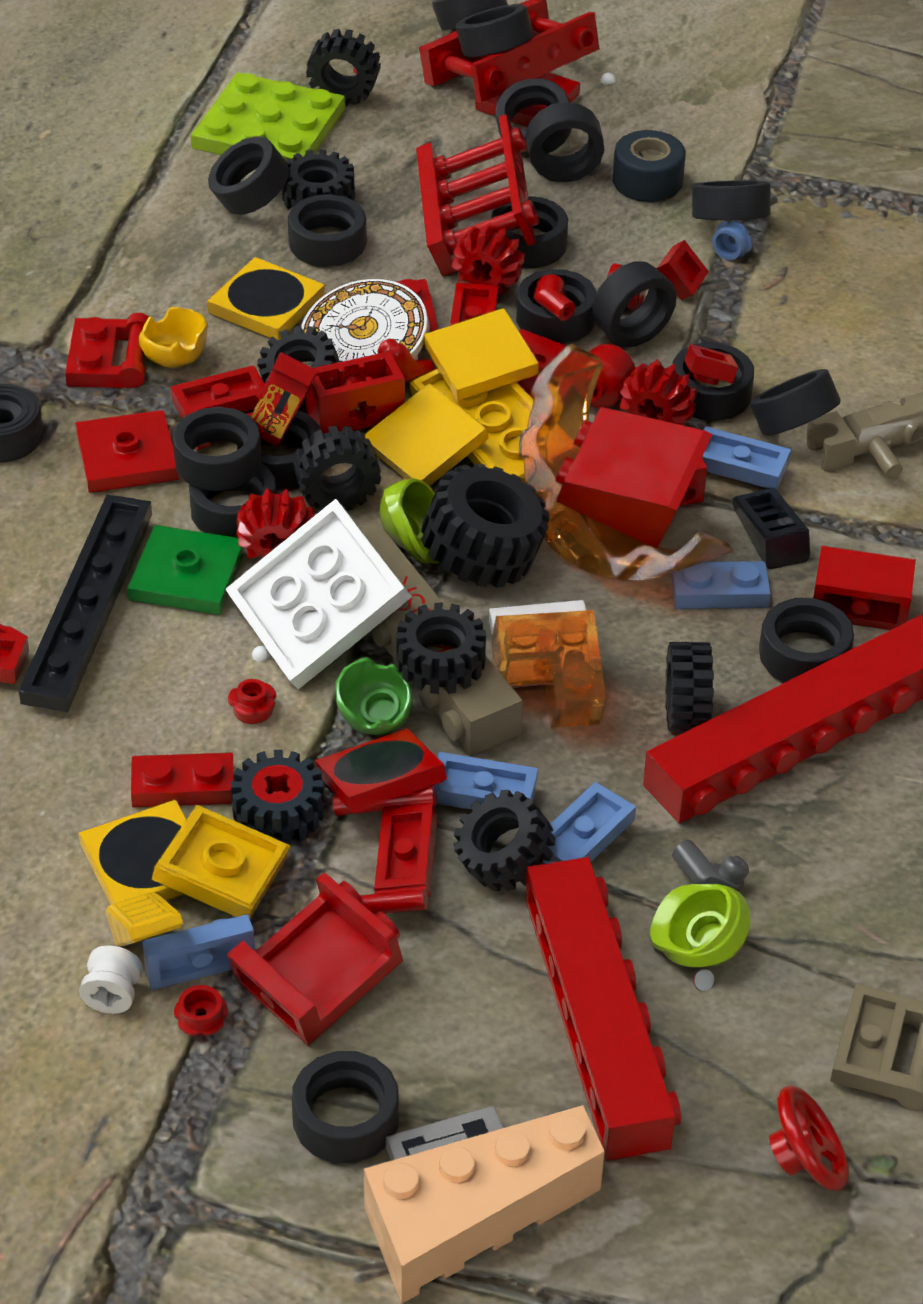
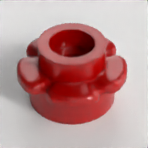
[228,679,277,724]
[174,985,228,1036]

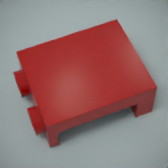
[227,872,403,1046]

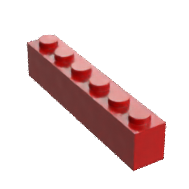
[525,857,681,1161]

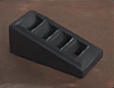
[732,488,810,569]

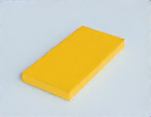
[409,369,580,485]

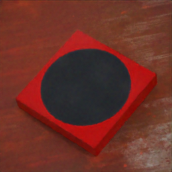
[315,728,447,814]

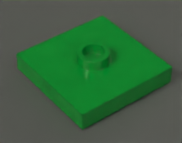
[127,525,245,615]

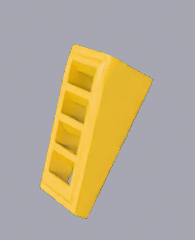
[106,893,183,947]

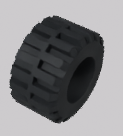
[421,464,550,587]

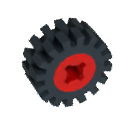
[231,750,324,845]

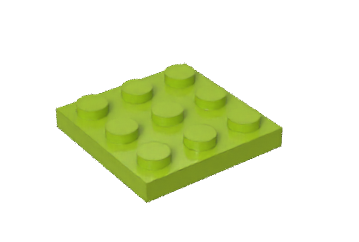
[191,72,345,160]

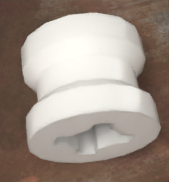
[79,945,142,1014]

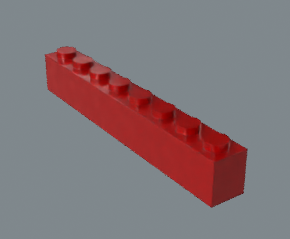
[643,614,923,824]

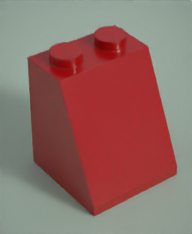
[554,407,713,549]

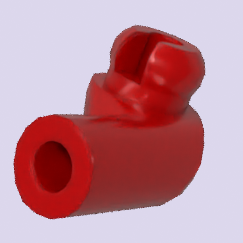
[534,274,576,321]
[377,338,435,383]

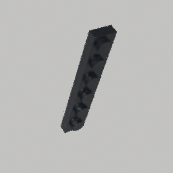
[19,494,152,712]

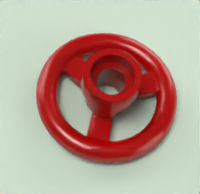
[769,1085,849,1191]

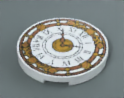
[301,279,430,367]

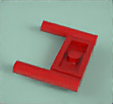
[333,785,437,915]

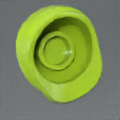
[380,478,439,564]
[650,884,751,967]

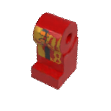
[251,352,318,447]

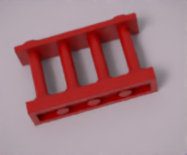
[419,0,600,103]
[416,114,539,277]

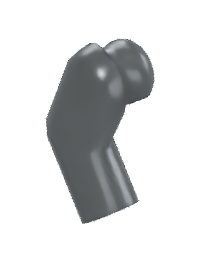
[672,840,749,890]

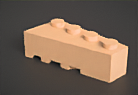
[364,1105,604,1304]

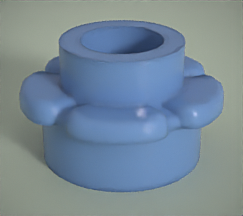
[712,221,752,260]

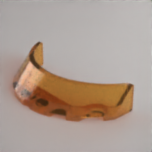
[519,344,733,581]

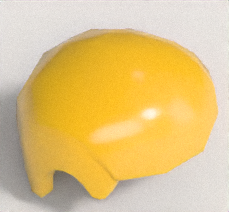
[139,307,208,368]

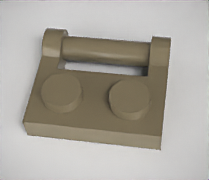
[830,984,923,1111]

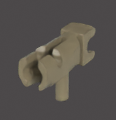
[806,392,923,478]

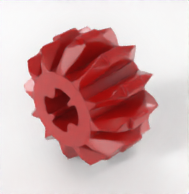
[451,222,525,295]
[619,359,697,426]
[236,488,315,558]

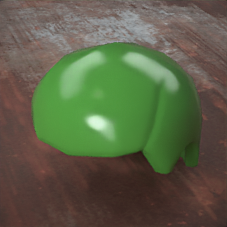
[335,657,413,735]

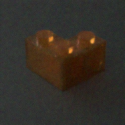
[491,610,606,728]

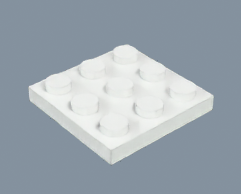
[225,499,412,690]

